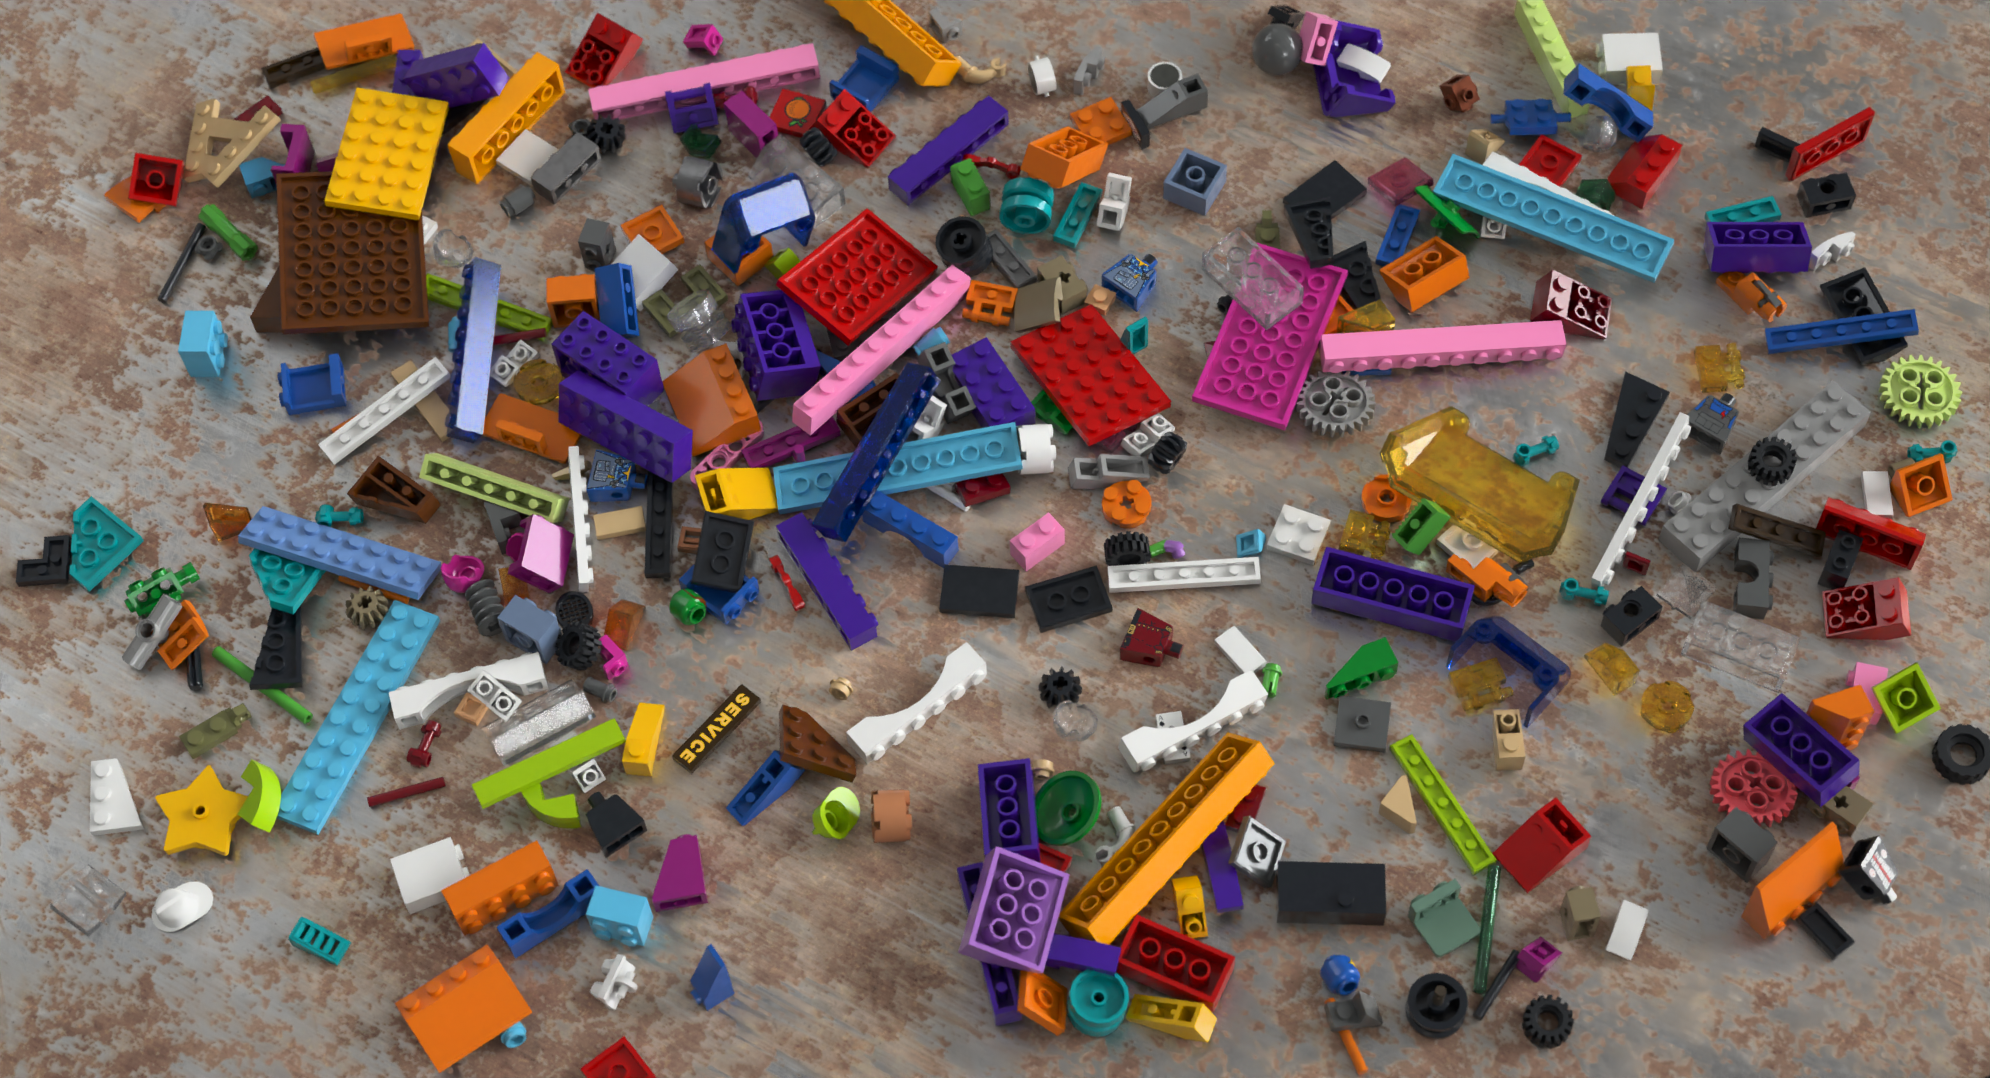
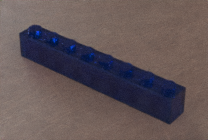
[445,257,502,444]
[812,362,941,543]

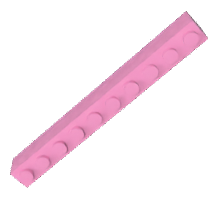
[588,43,820,120]
[792,265,971,435]
[1318,320,1567,373]

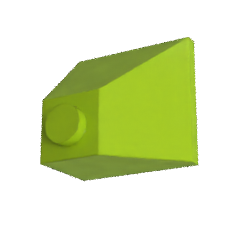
[1871,663,1941,734]

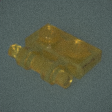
[1694,343,1745,393]
[1338,509,1391,560]
[1448,657,1514,711]

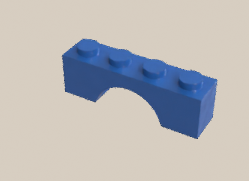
[1563,63,1653,143]
[861,489,959,568]
[497,869,599,959]

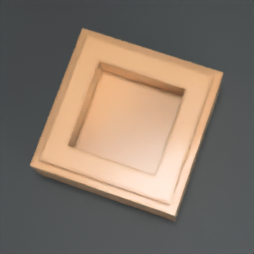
[454,692,488,726]

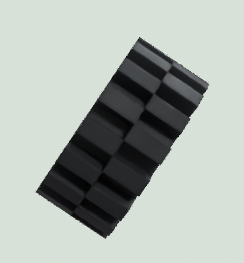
[1748,437,1797,486]
[1104,531,1151,566]
[555,622,602,671]
[1522,995,1574,1049]

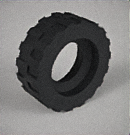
[1932,724,1990,785]

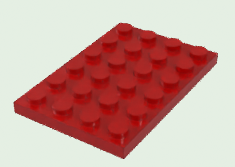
[776,208,938,346]
[1010,304,1171,446]

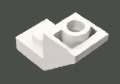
[551,731,606,793]

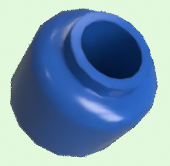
[1320,955,1360,996]

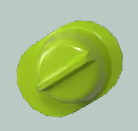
[812,787,860,839]

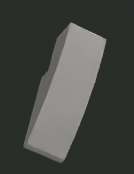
[1068,454,1150,489]

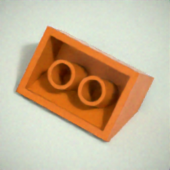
[1379,236,1469,312]
[1806,684,1875,751]

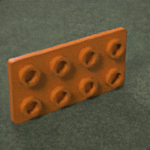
[314,13,414,70]
[479,393,581,464]

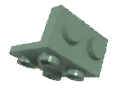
[1408,879,1481,958]

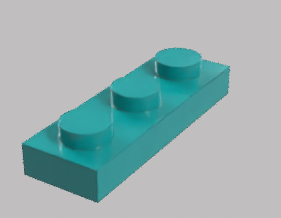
[1053,182,1103,249]
[1704,196,1782,222]

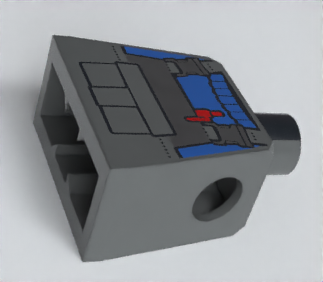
[1687,393,1739,454]

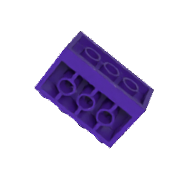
[731,290,821,401]
[551,311,664,406]

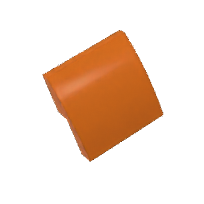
[104,176,166,223]
[151,600,209,670]

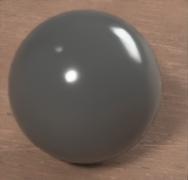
[1252,23,1302,76]

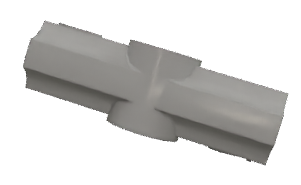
[122,594,183,670]

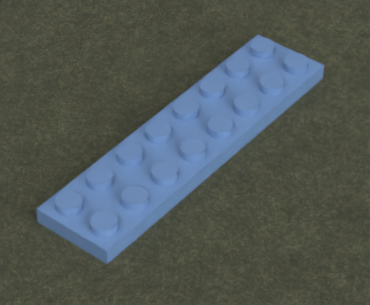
[238,506,441,600]

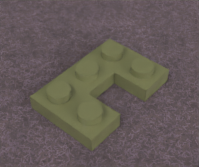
[642,264,728,338]

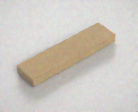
[390,360,463,442]

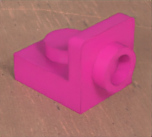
[683,24,723,55]
[599,634,628,680]

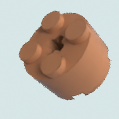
[871,789,912,843]

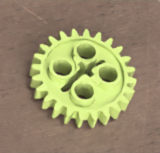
[1878,355,1962,429]

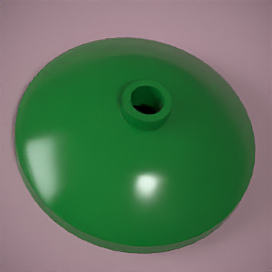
[1035,771,1101,846]

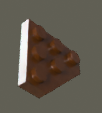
[779,705,856,783]

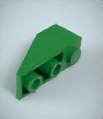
[1324,637,1399,700]

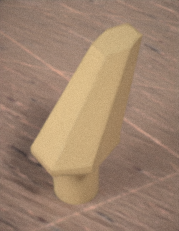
[552,460,592,480]

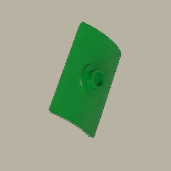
[1414,185,1480,239]

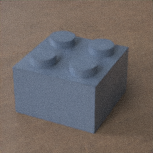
[1163,148,1227,216]
[497,595,562,664]

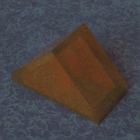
[203,503,251,542]
[604,599,646,651]

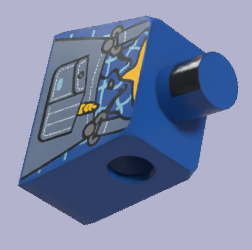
[1102,254,1158,312]
[586,450,648,502]

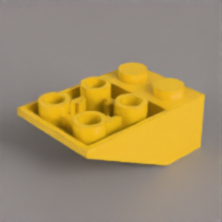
[695,468,778,520]

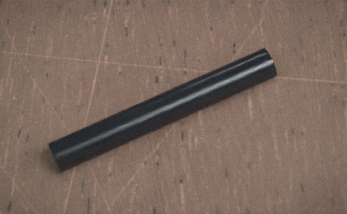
[1472,950,1520,1021]

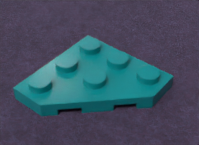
[69,496,144,592]
[249,548,326,614]

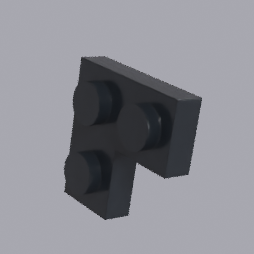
[16,535,72,587]

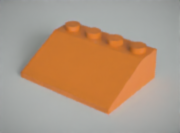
[662,344,761,457]
[1741,822,1844,940]
[394,944,533,1073]

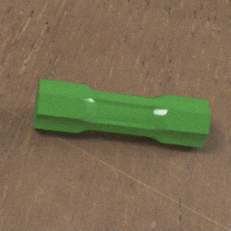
[198,204,258,261]

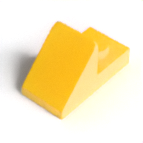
[1626,65,1655,111]

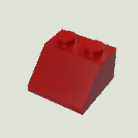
[128,153,185,207]

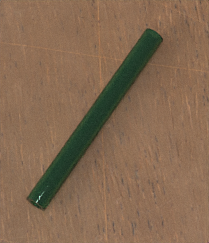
[1472,865,1501,994]

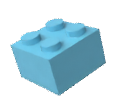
[178,311,228,377]
[586,886,654,947]

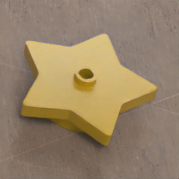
[155,765,248,856]

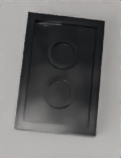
[1283,160,1367,220]
[691,511,754,594]
[939,564,1020,618]
[1025,565,1113,633]

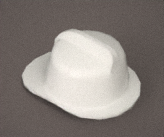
[152,882,213,932]

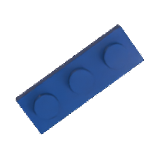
[1375,204,1420,267]

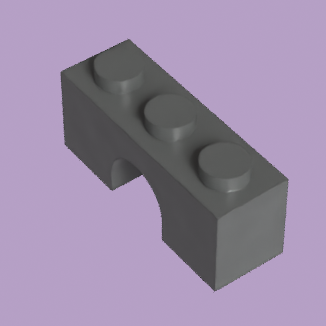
[917,342,976,424]
[1733,537,1774,619]

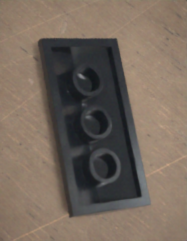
[1820,267,1908,364]

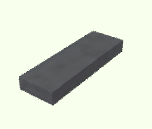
[987,229,1037,288]

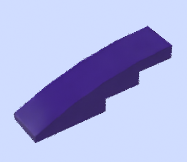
[1201,820,1244,913]
[1045,934,1121,976]

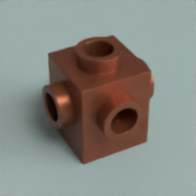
[1439,75,1480,112]

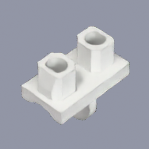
[590,954,638,1010]

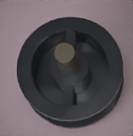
[1405,973,1468,1039]

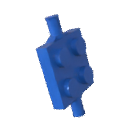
[1490,99,1571,135]

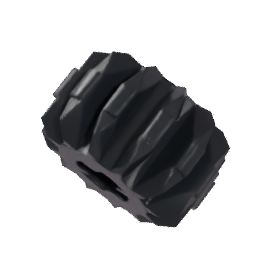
[587,114,626,154]
[799,127,838,167]
[1148,432,1187,474]
[1038,666,1082,711]

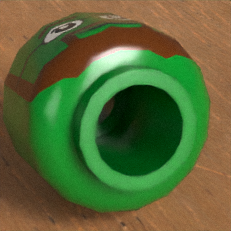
[669,588,707,626]

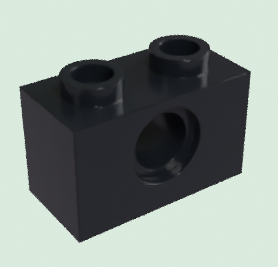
[1797,173,1856,218]
[1817,529,1864,590]
[1601,586,1663,647]

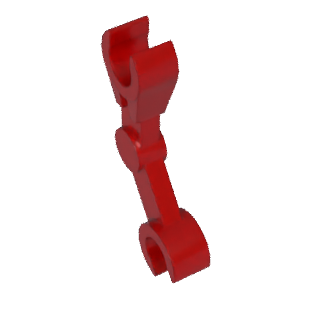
[962,153,1021,180]
[768,555,805,611]

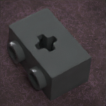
[578,218,616,271]

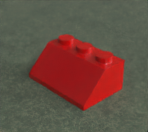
[1601,134,1682,209]

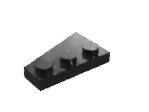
[1333,240,1382,318]

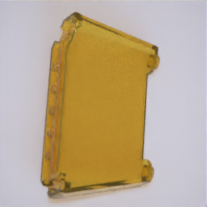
[1379,406,1580,563]

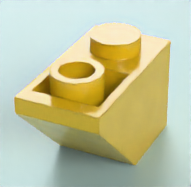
[1171,875,1208,938]

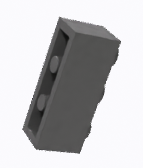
[531,132,602,205]

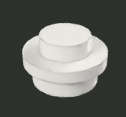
[1668,491,1693,515]

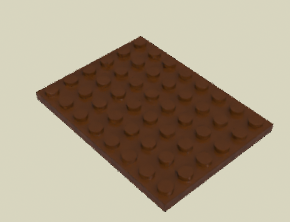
[276,171,429,335]

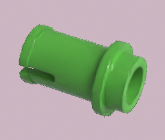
[1262,663,1282,698]

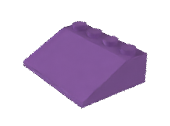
[958,846,1070,974]

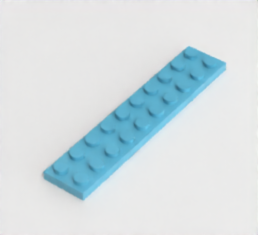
[1433,154,1675,283]
[773,422,1023,515]
[277,599,440,835]

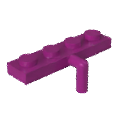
[741,416,841,468]

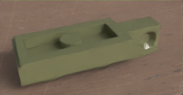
[1255,210,1281,250]
[179,703,252,759]

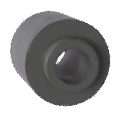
[499,184,535,217]

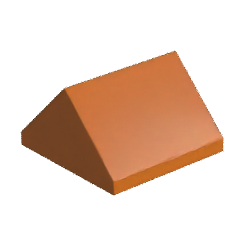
[1890,453,1953,517]

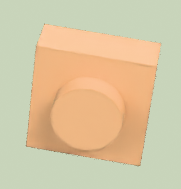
[1084,284,1116,316]

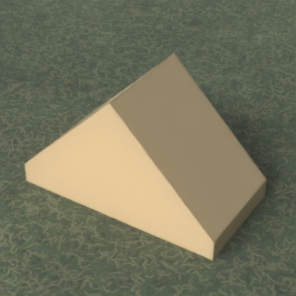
[1465,129,1505,165]
[1378,775,1417,834]

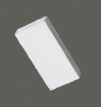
[1861,471,1894,519]
[1214,626,1267,674]

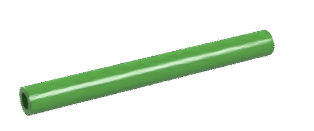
[212,646,313,724]

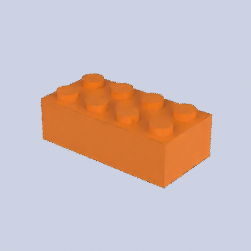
[1020,126,1108,189]
[441,840,559,936]

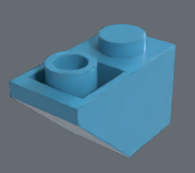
[239,157,285,199]

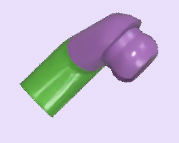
[1149,539,1185,559]

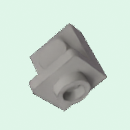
[929,8,963,44]

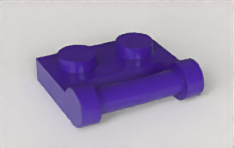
[665,83,719,133]
[1600,466,1667,526]

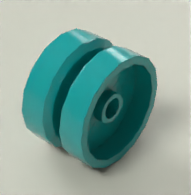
[999,177,1054,234]
[1067,970,1129,1037]

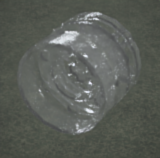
[667,289,732,353]

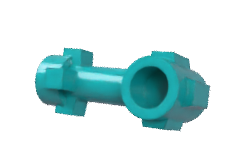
[1512,435,1559,466]
[1907,440,1958,463]
[315,504,364,527]
[1559,578,1609,606]

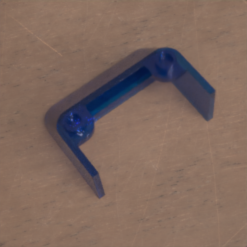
[711,173,816,274]
[1446,616,1571,728]

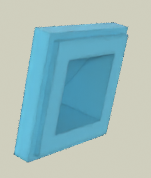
[1236,529,1266,558]

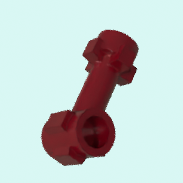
[714,87,758,110]
[407,720,442,768]

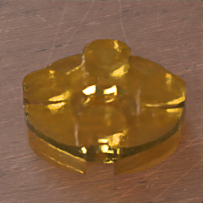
[514,359,563,405]
[1640,681,1694,733]

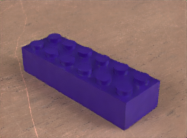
[558,370,693,483]
[1311,547,1475,643]

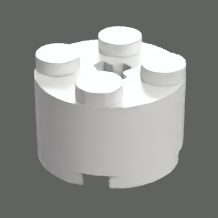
[1016,424,1056,475]

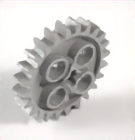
[1296,371,1376,438]

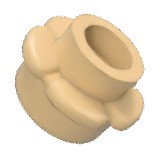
[829,677,853,700]
[1032,759,1055,780]

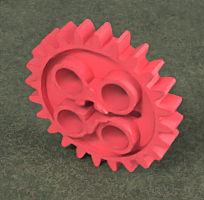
[1710,749,1798,827]

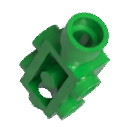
[124,562,200,617]

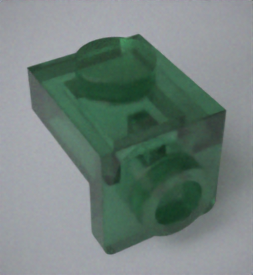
[680,124,722,158]
[1576,179,1615,211]

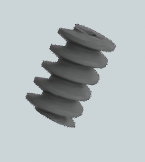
[465,579,504,637]

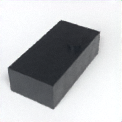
[1276,861,1386,926]

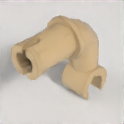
[956,56,1006,84]

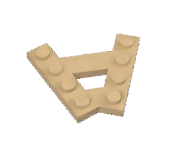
[183,98,281,188]

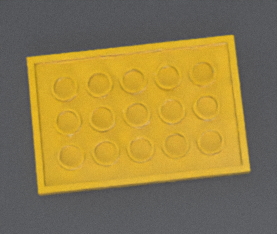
[324,87,449,220]

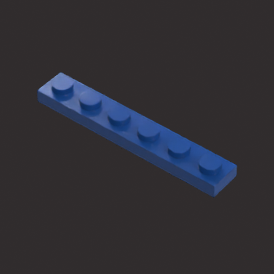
[1765,309,1919,354]

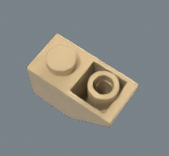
[1493,709,1526,771]

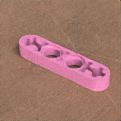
[690,420,764,490]

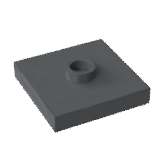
[1333,696,1391,753]
[1228,816,1286,888]

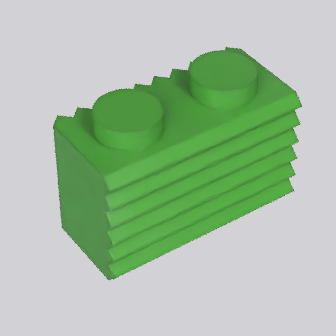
[950,158,991,216]
[1392,498,1451,555]

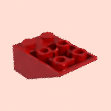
[565,12,644,88]
[809,89,896,168]
[1822,577,1911,640]
[1492,797,1592,893]

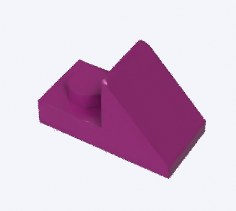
[1516,936,1562,983]

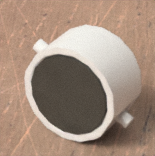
[1027,56,1056,97]
[1147,62,1182,98]

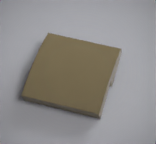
[1014,277,1063,333]

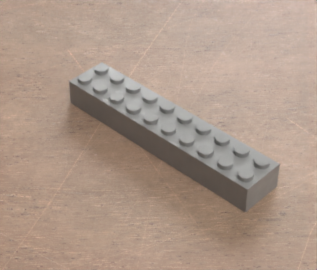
[1658,381,1871,573]

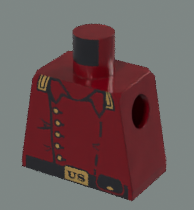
[1120,608,1184,667]

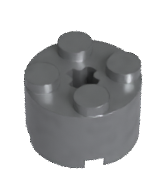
[672,156,723,208]

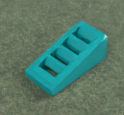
[1120,316,1148,355]
[288,916,351,966]

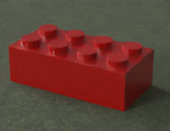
[1116,914,1235,1014]

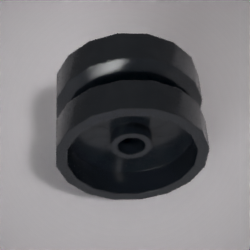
[935,216,993,277]

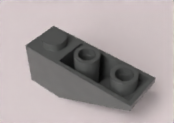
[1136,74,1208,129]

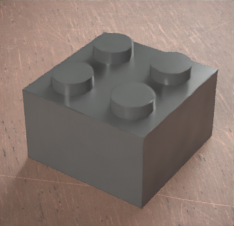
[1706,807,1778,883]

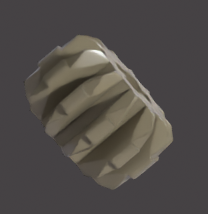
[345,586,389,630]

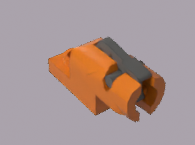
[1715,272,1787,322]
[1446,554,1528,608]

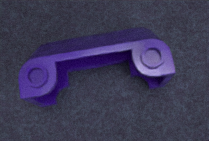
[1313,20,1396,118]

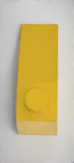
[622,702,665,777]
[1125,994,1217,1043]

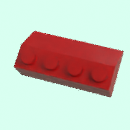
[1816,497,1926,570]

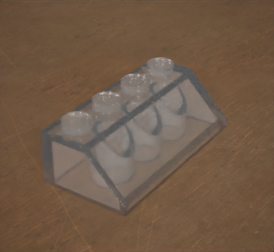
[748,134,846,231]
[481,679,596,767]

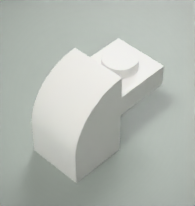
[1096,173,1132,231]
[898,393,947,443]

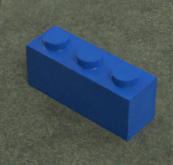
[595,263,639,339]

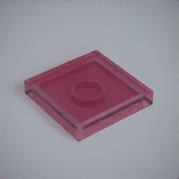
[1367,157,1434,207]

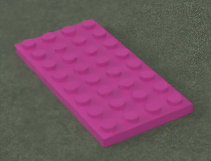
[1192,243,1348,430]

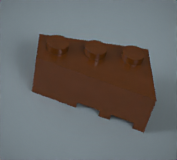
[250,267,282,333]
[836,373,911,451]
[347,456,441,524]

